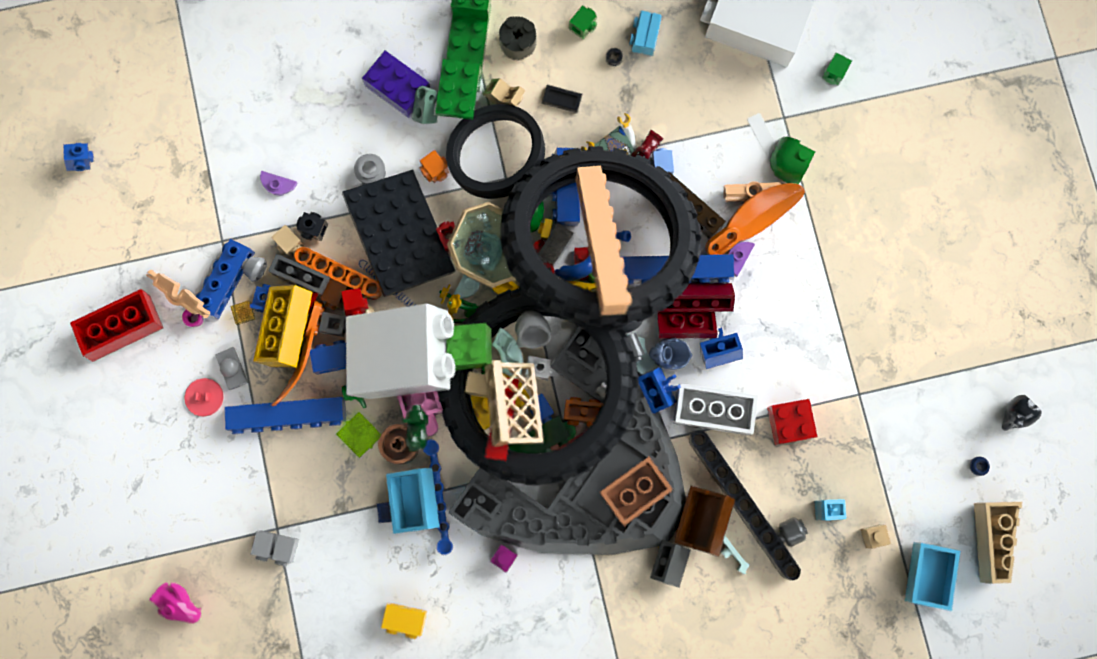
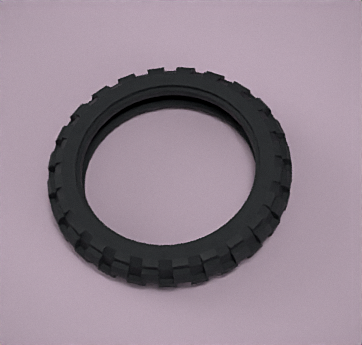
[500,146,702,327]
[438,288,638,485]

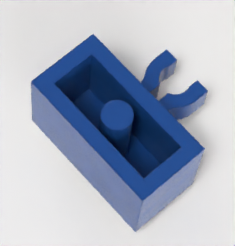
[700,327,743,369]
[638,367,681,414]

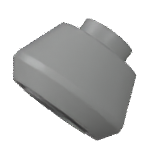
[242,257,267,282]

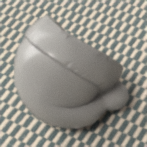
[515,311,551,349]

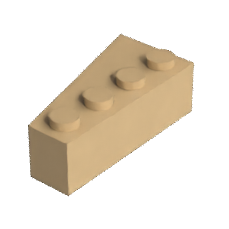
[974,502,1023,584]

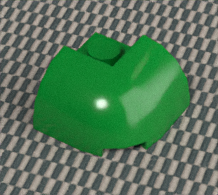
[769,137,816,184]

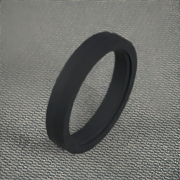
[446,104,545,199]

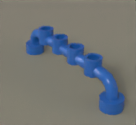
[423,440,453,555]

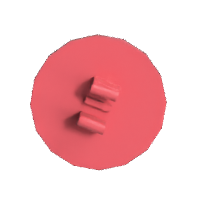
[184,378,224,417]

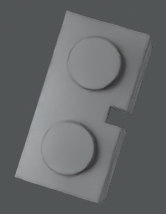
[251,530,299,566]

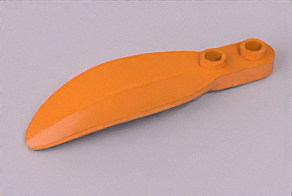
[705,183,805,255]
[272,301,325,406]

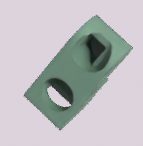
[412,86,438,124]

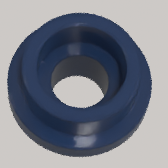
[970,456,990,476]

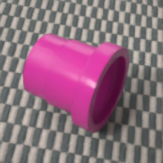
[182,310,204,327]

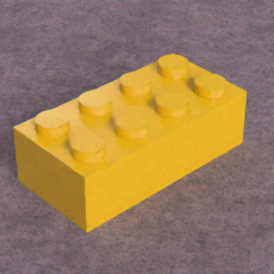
[253,285,312,367]

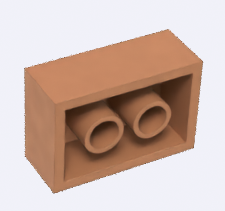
[599,457,673,526]

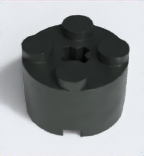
[499,16,536,60]

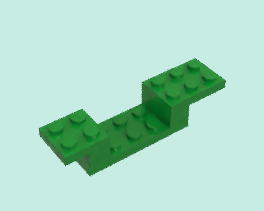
[435,0,491,120]

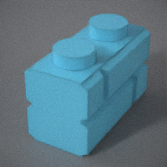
[629,11,662,56]

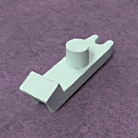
[721,536,750,575]

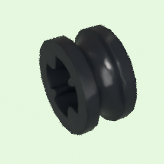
[606,48,623,66]

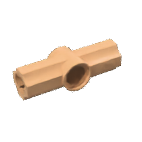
[723,181,781,202]

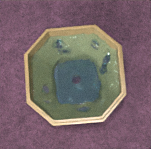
[447,202,516,288]

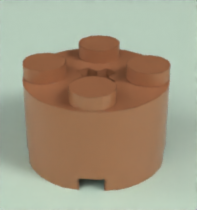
[378,424,419,465]

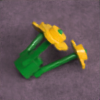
[439,284,479,323]

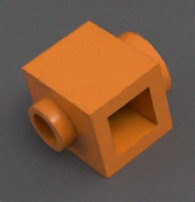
[419,150,449,183]

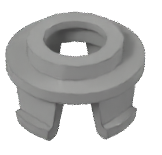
[354,154,386,185]

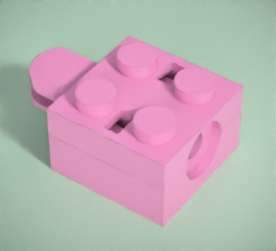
[397,391,443,437]

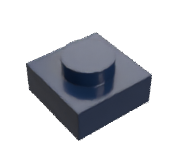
[377,502,392,523]

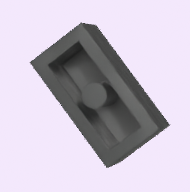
[650,540,691,588]

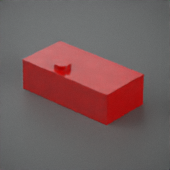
[70,289,163,362]

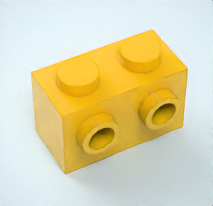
[381,602,428,639]

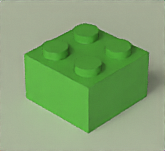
[447,323,492,370]

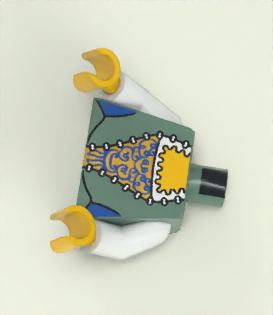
[581,113,636,156]

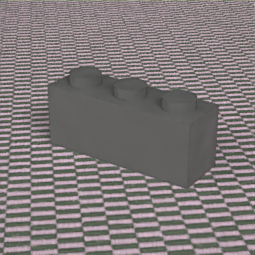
[268,254,331,296]

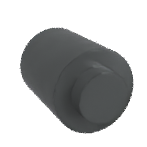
[627,333,645,363]

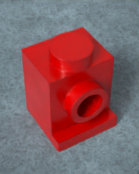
[436,221,457,252]

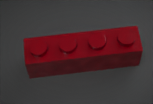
[658,283,735,312]

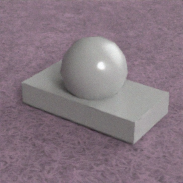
[215,347,248,390]

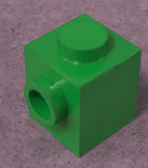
[569,5,598,39]

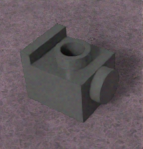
[319,312,346,337]

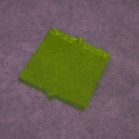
[336,412,381,458]

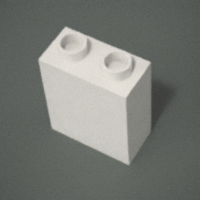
[700,0,815,67]
[346,304,455,399]

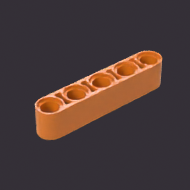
[294,247,382,300]

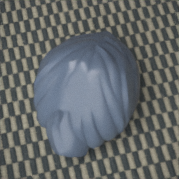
[649,338,692,370]

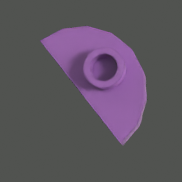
[260,171,298,196]
[729,242,755,277]

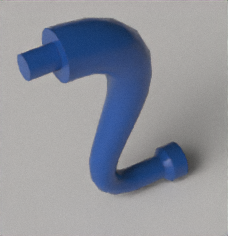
[554,230,631,281]

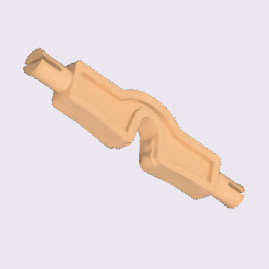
[146,270,210,318]

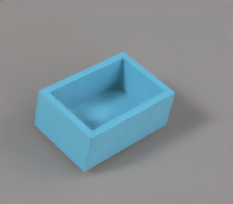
[386,468,439,534]
[904,542,960,611]

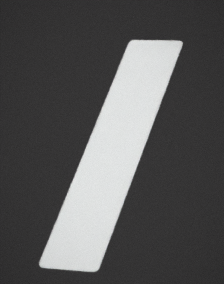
[747,113,785,184]

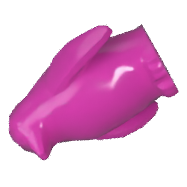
[149,582,201,624]

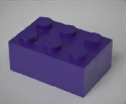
[362,50,431,118]

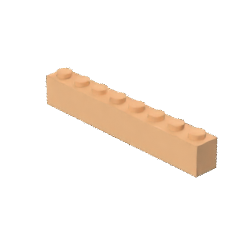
[575,166,631,315]

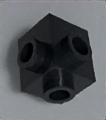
[296,212,329,241]

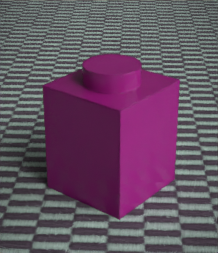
[490,544,518,573]

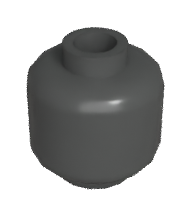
[777,517,808,547]

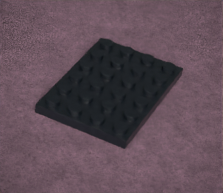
[342,170,456,297]

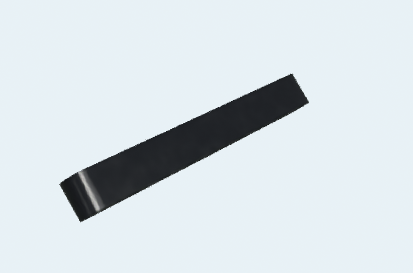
[689,431,801,581]

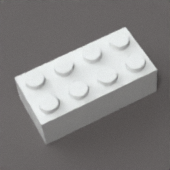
[673,384,758,436]

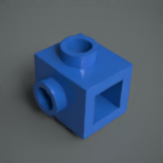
[63,143,94,171]

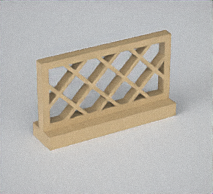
[485,361,543,446]

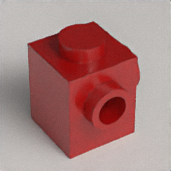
[341,288,368,317]

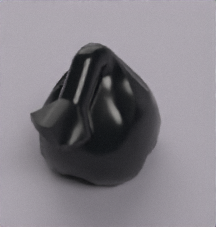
[1002,395,1042,431]

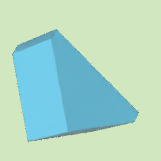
[814,499,846,520]

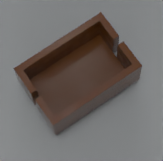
[674,486,735,557]

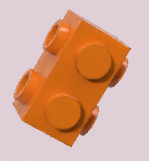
[563,397,603,427]

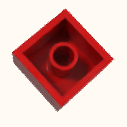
[767,399,818,445]

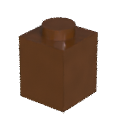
[320,279,351,311]

